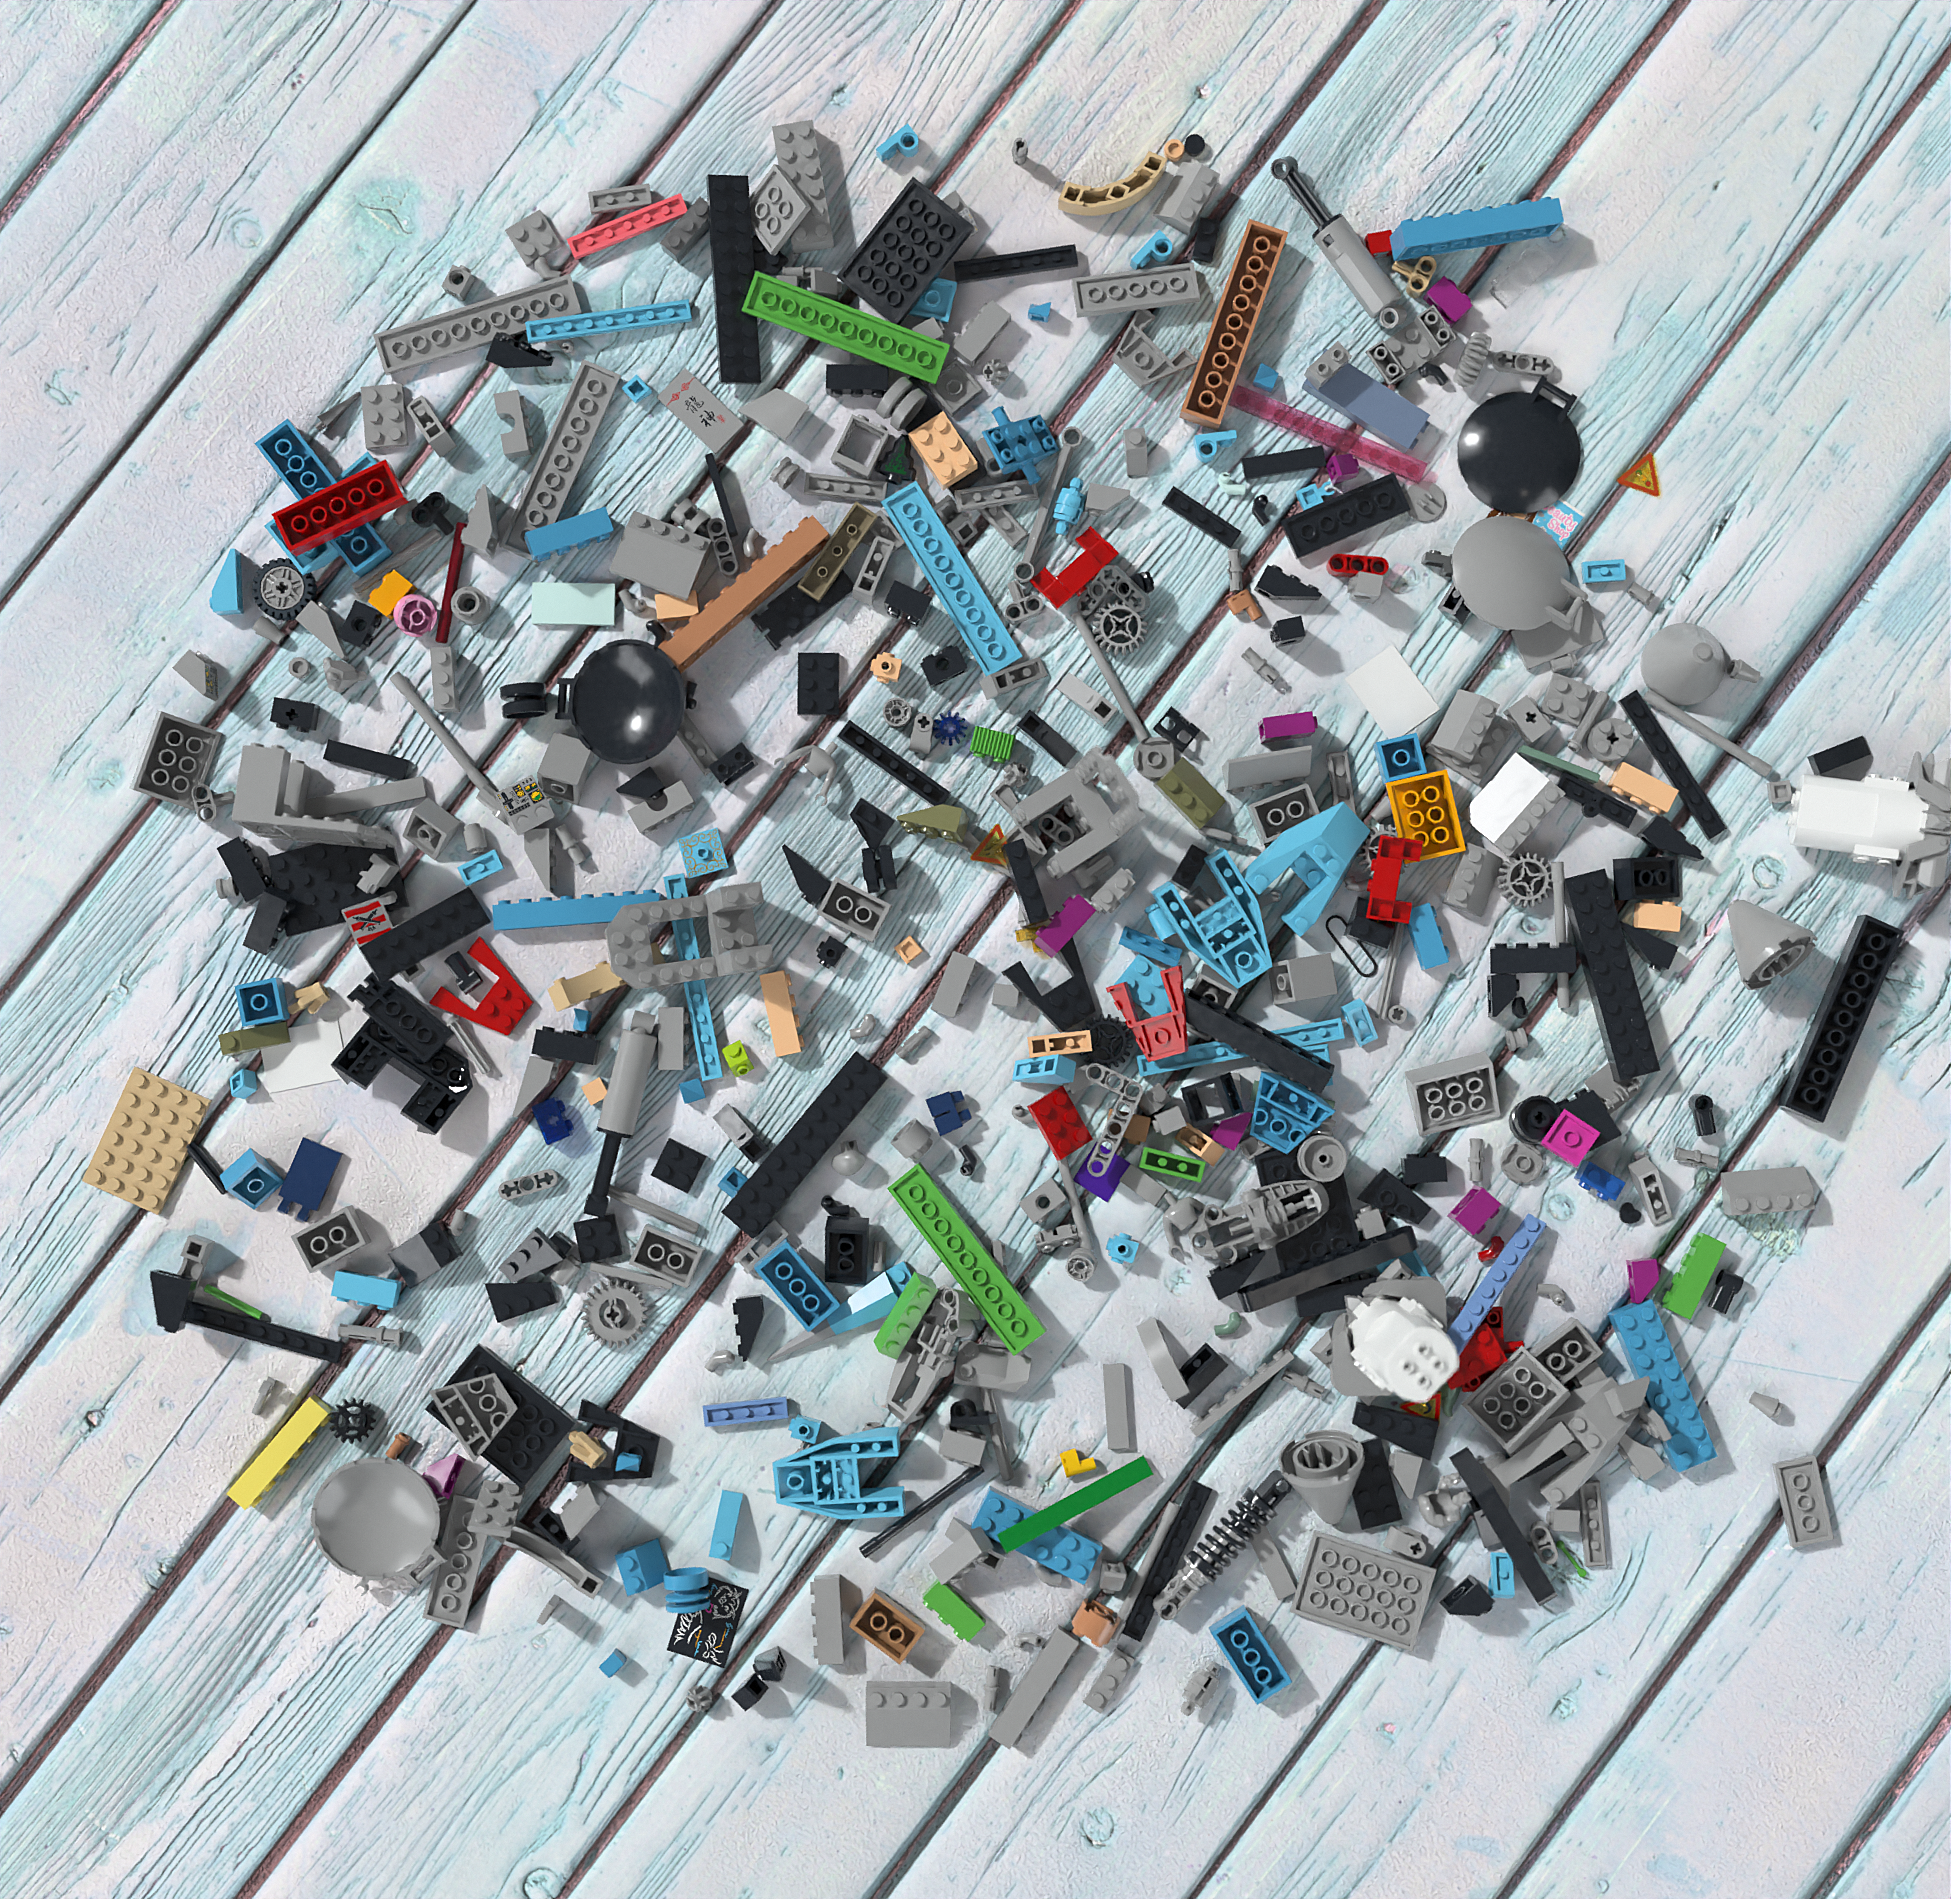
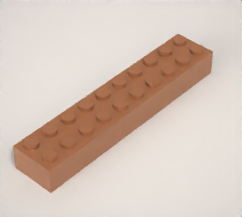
[1179,219,1288,431]
[658,515,830,674]

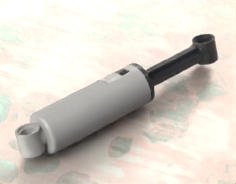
[1271,156,1407,328]
[583,1010,657,1218]

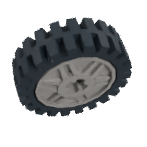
[252,558,317,621]

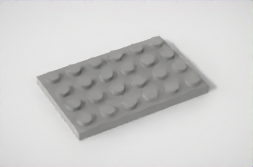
[1290,1530,1436,1651]

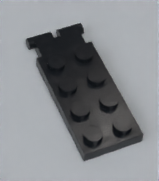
[750,569,855,651]
[347,972,454,1064]

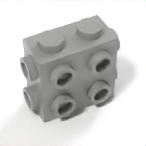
[1090,868,1136,914]

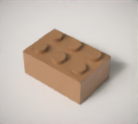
[849,1587,926,1665]

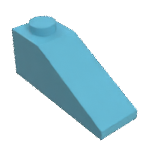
[209,548,244,615]
[1012,1054,1076,1084]
[709,1490,743,1560]

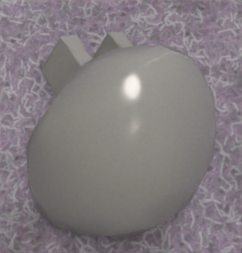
[831,1140,865,1176]

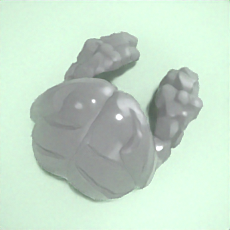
[1417,1473,1471,1528]

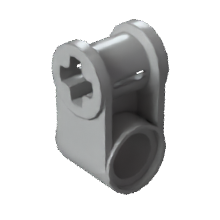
[909,713,933,754]
[1383,1525,1426,1559]

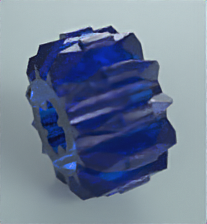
[932,711,968,746]

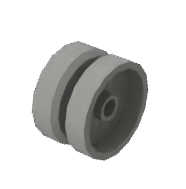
[876,377,927,431]
[1297,1135,1347,1182]

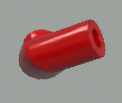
[1477,1236,1504,1262]

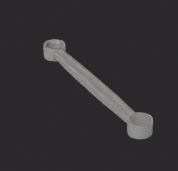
[1014,426,1082,584]

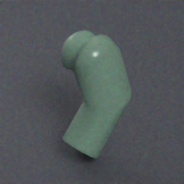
[1214,1312,1242,1336]

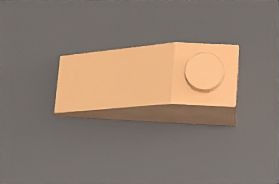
[1027,1030,1092,1058]

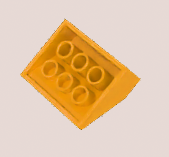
[1385,769,1466,865]

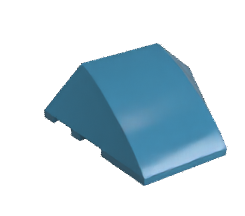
[1250,1071,1336,1154]

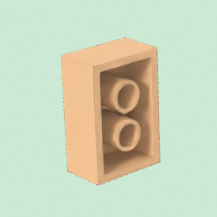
[909,411,978,491]

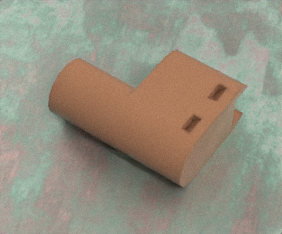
[1226,589,1263,622]

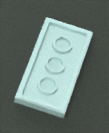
[531,582,616,626]

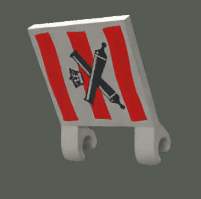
[341,891,407,948]

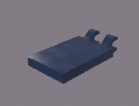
[277,1137,343,1223]

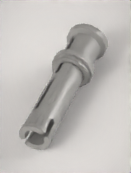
[338,1323,404,1347]

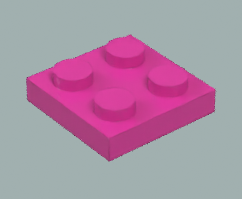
[1540,1109,1600,1168]

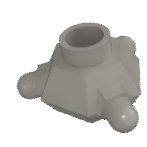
[323,657,367,692]

